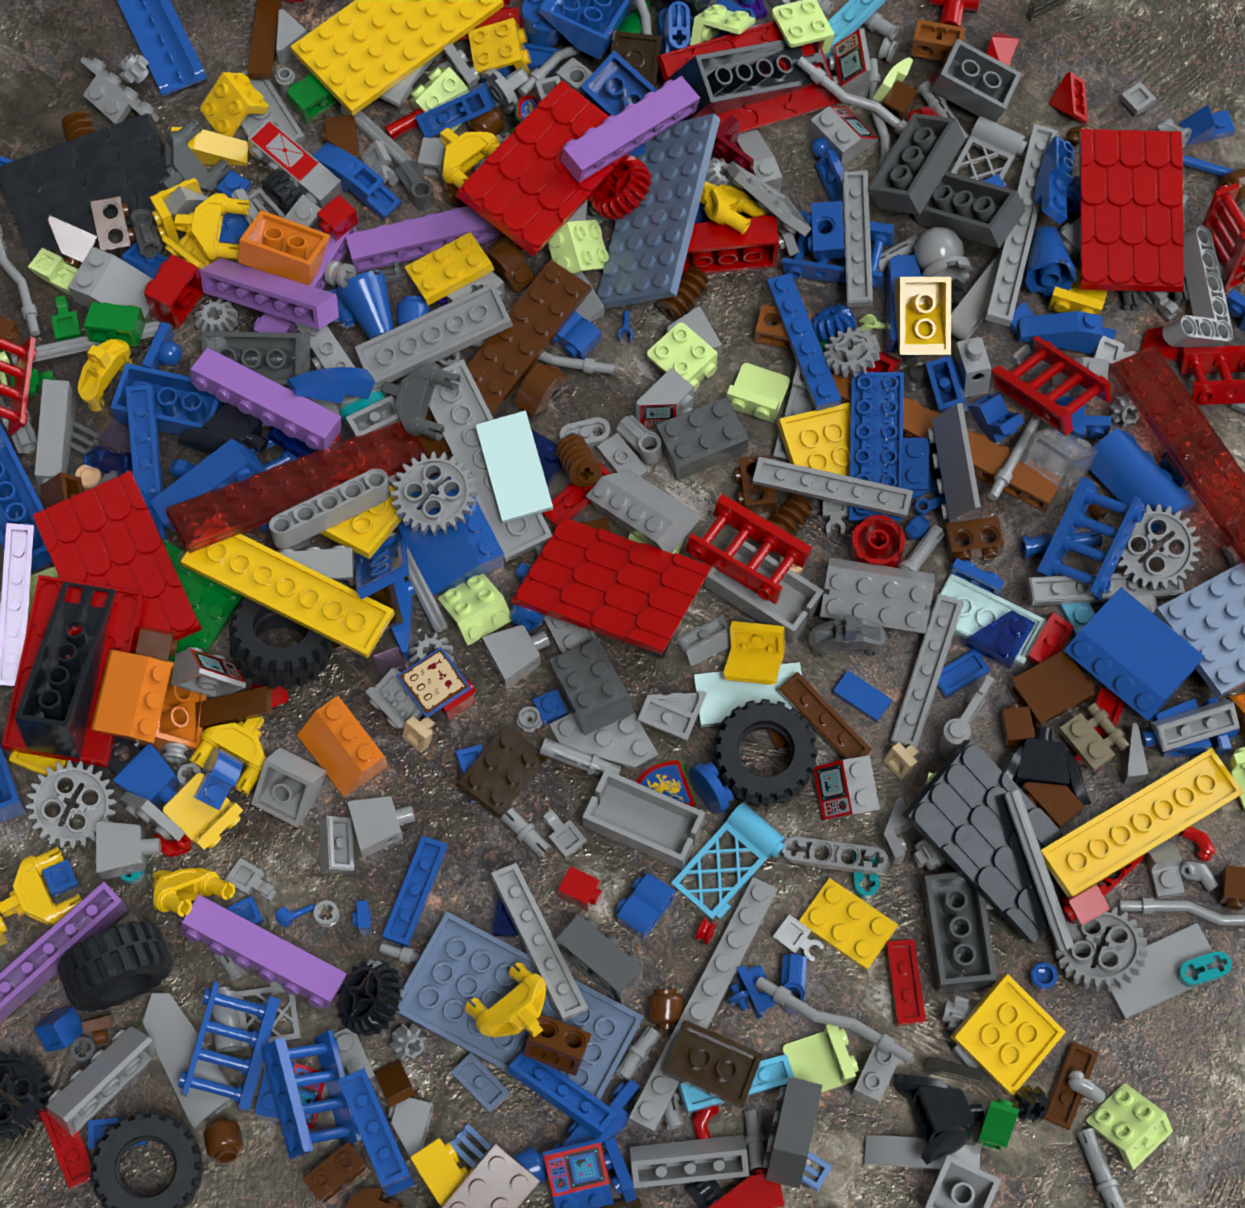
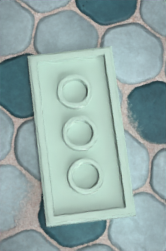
[476,411,553,523]
[928,574,1045,667]
[694,662,802,728]

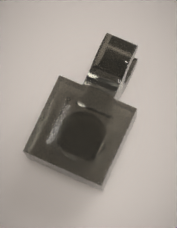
[899,355,932,393]

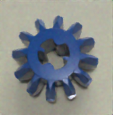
[811,304,856,344]

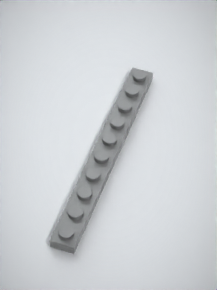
[985,124,1058,327]
[628,877,778,1134]

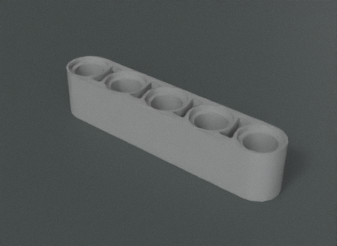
[951,249,1031,341]
[269,469,390,549]

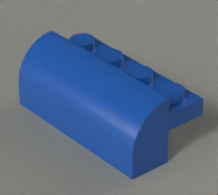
[1082,428,1196,534]

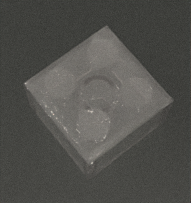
[1020,427,1098,488]

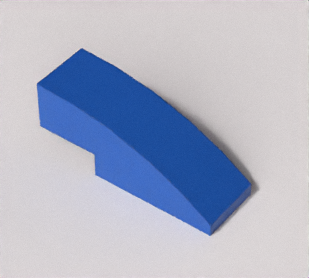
[287,367,375,404]

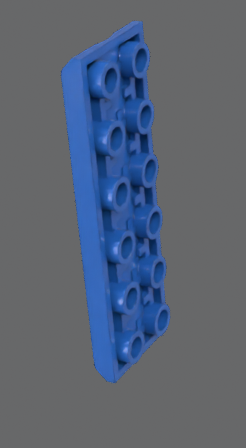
[116,0,207,97]
[849,372,904,522]

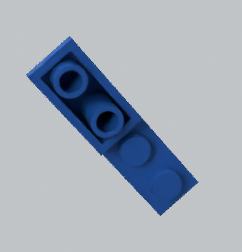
[1035,135,1074,224]
[312,142,402,221]
[553,1079,640,1149]

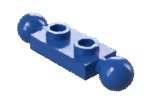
[811,137,845,209]

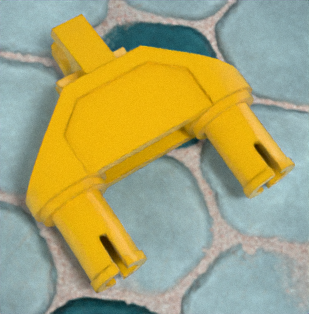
[440,127,501,189]
[700,181,768,234]
[174,193,250,261]
[78,339,132,412]
[188,716,266,795]
[0,846,83,927]
[153,868,235,917]
[465,962,546,1037]

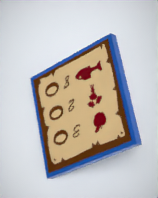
[396,647,471,718]

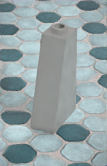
[35,379,78,486]

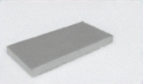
[240,70,306,162]
[1105,923,1222,1020]

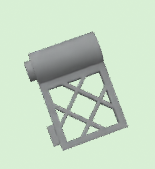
[951,116,1028,186]
[938,675,994,760]
[211,981,300,1053]

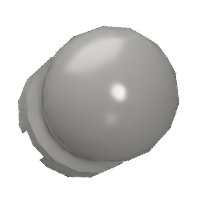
[914,227,972,283]

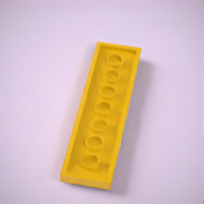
[180,518,395,658]
[1041,748,1244,897]

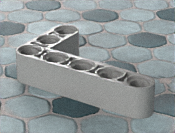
[1162,225,1233,348]

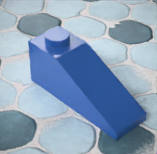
[415,81,496,138]
[1019,311,1103,354]
[390,578,415,662]

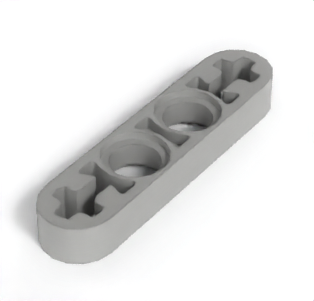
[782,836,889,875]

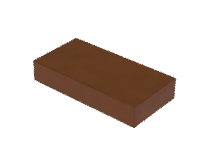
[374,1060,416,1107]

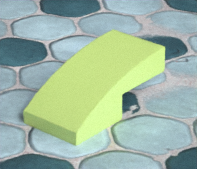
[873,57,913,102]
[28,248,78,296]

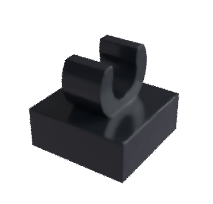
[686,1180,726,1208]

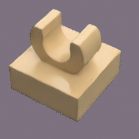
[402,716,435,753]
[883,742,919,781]

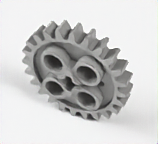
[391,452,478,536]
[1116,504,1201,591]
[26,760,116,850]
[1055,907,1147,992]

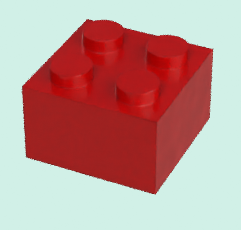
[144,254,204,330]

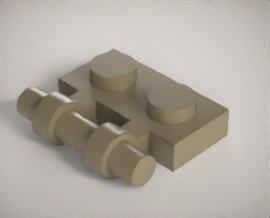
[1059,703,1130,773]

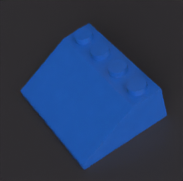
[538,0,636,59]
[397,475,504,596]
[1064,587,1206,721]

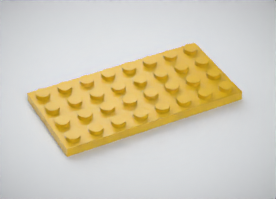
[290,0,504,116]

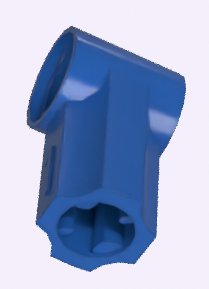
[779,954,807,1014]

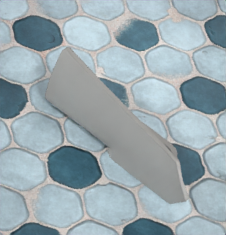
[143,993,235,1128]

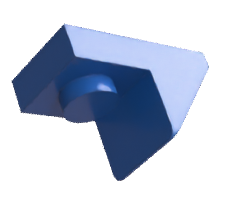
[1179,105,1236,145]

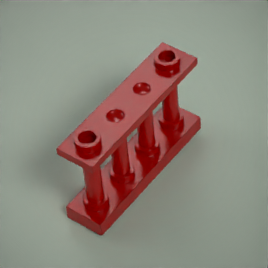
[1202,183,1245,291]
[991,335,1111,436]
[0,337,36,435]
[1179,345,1245,405]
[686,494,812,605]

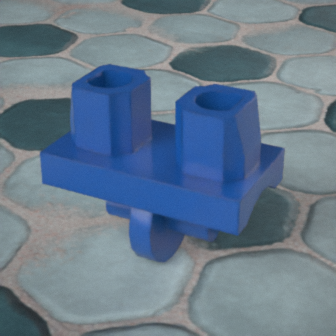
[728,965,778,1020]

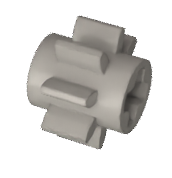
[119,54,149,84]
[1109,393,1143,427]
[913,839,946,871]
[942,996,974,1032]
[389,1023,427,1060]

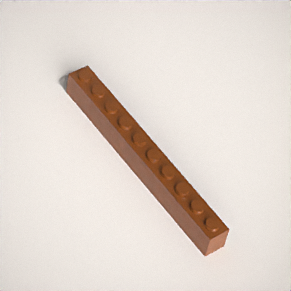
[830,369,1063,514]

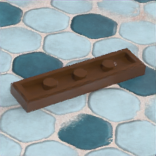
[247,0,282,79]
[777,671,872,760]

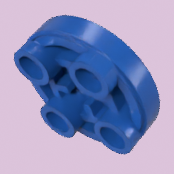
[689,762,734,814]

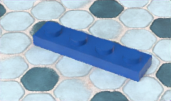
[382,835,448,947]
[507,1050,618,1138]

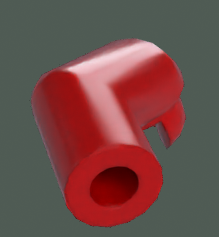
[1181,826,1216,861]
[152,833,191,858]
[692,1105,719,1140]

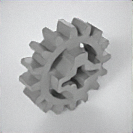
[824,327,881,378]

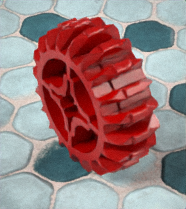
[589,155,652,221]

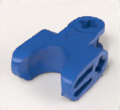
[657,1,690,78]

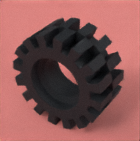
[261,169,302,215]

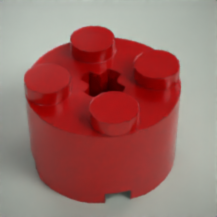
[850,515,905,568]

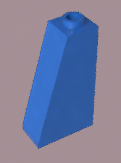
[885,254,922,353]

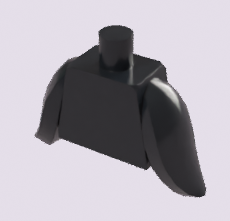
[178,402,269,455]
[1001,727,1092,805]
[893,1073,984,1165]

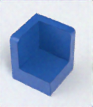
[34,1006,83,1052]

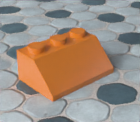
[238,210,331,286]
[90,650,172,743]
[140,661,207,750]
[297,695,388,798]

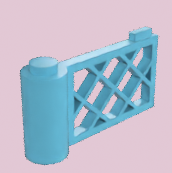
[671,802,786,921]

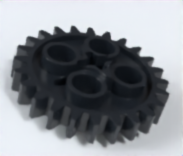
[0,1050,53,1143]

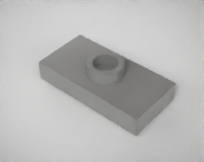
[597,433,648,478]

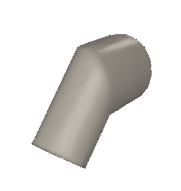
[1180,861,1220,893]

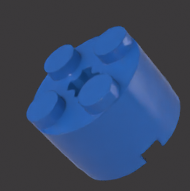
[520,0,565,47]

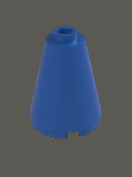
[1025,226,1077,297]
[336,270,394,340]

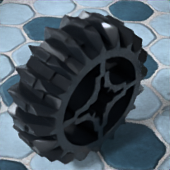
[336,959,405,1036]

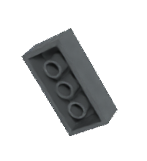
[868,113,965,215]
[914,171,1026,248]
[202,331,310,385]
[922,872,997,993]

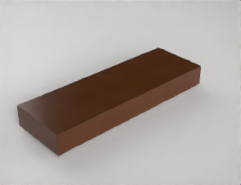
[195,686,272,730]
[1041,1041,1099,1132]

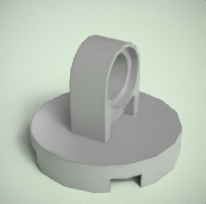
[481,67,529,114]

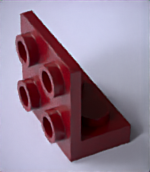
[711,115,754,174]

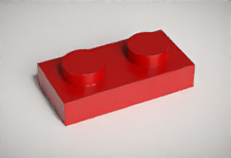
[1024,612,1074,665]

